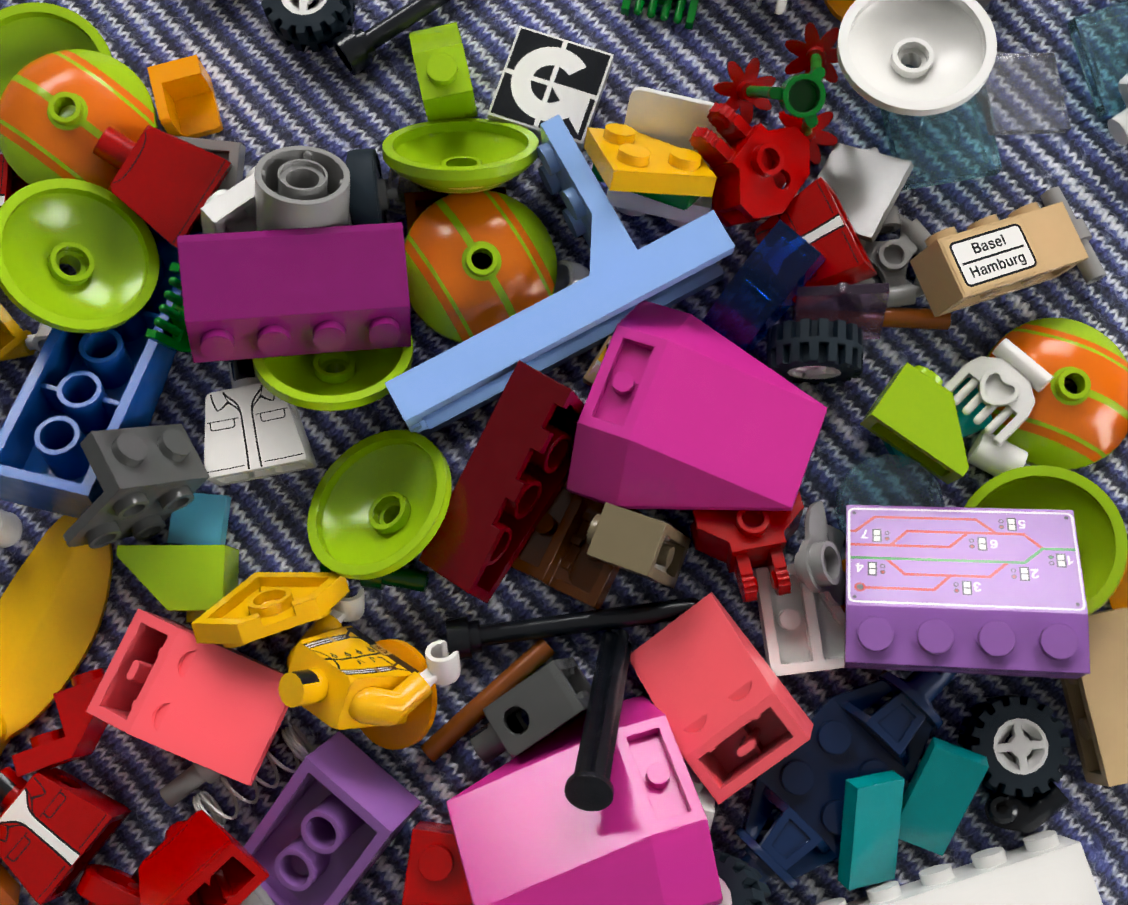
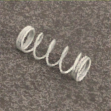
[192,724,314,828]

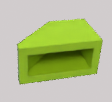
[409,22,478,121]
[860,362,969,484]
[116,545,239,623]

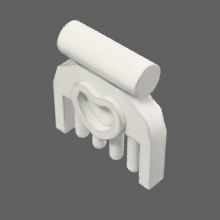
[943,338,1053,446]

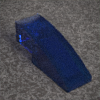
[702,219,826,353]

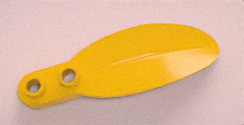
[0,515,113,756]

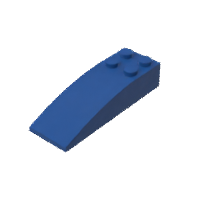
[0,222,203,518]

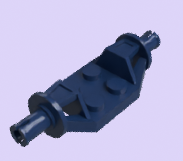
[735,670,959,890]

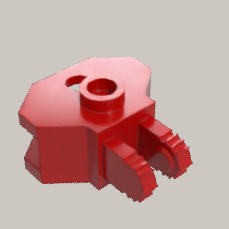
[689,102,810,227]
[690,492,804,602]

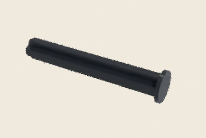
[564,628,632,811]

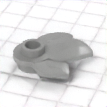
[794,501,845,606]

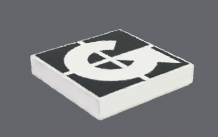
[487,26,614,151]

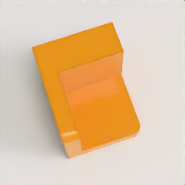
[147,54,223,138]

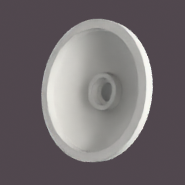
[837,0,997,116]

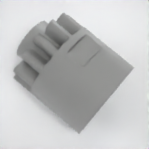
[254,146,350,231]

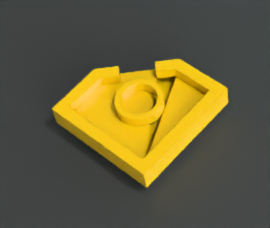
[584,123,717,197]
[191,572,350,648]

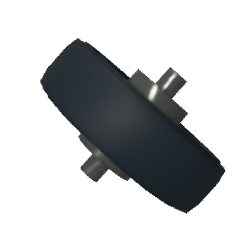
[346,148,399,225]

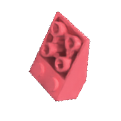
[629,592,814,805]
[86,608,289,786]

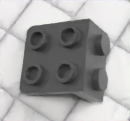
[63,423,210,548]

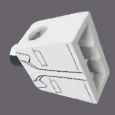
[204,359,317,486]

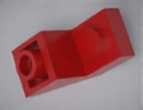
[11,668,108,777]

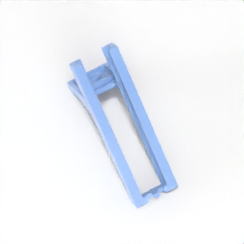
[385,114,735,437]

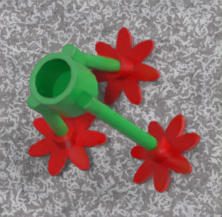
[713,22,839,165]

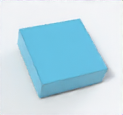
[167,493,231,545]

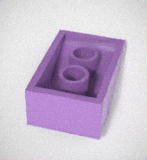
[244,731,422,905]

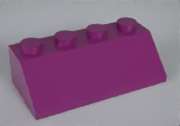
[177,222,411,363]

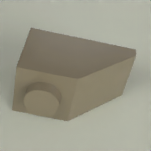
[587,502,692,589]

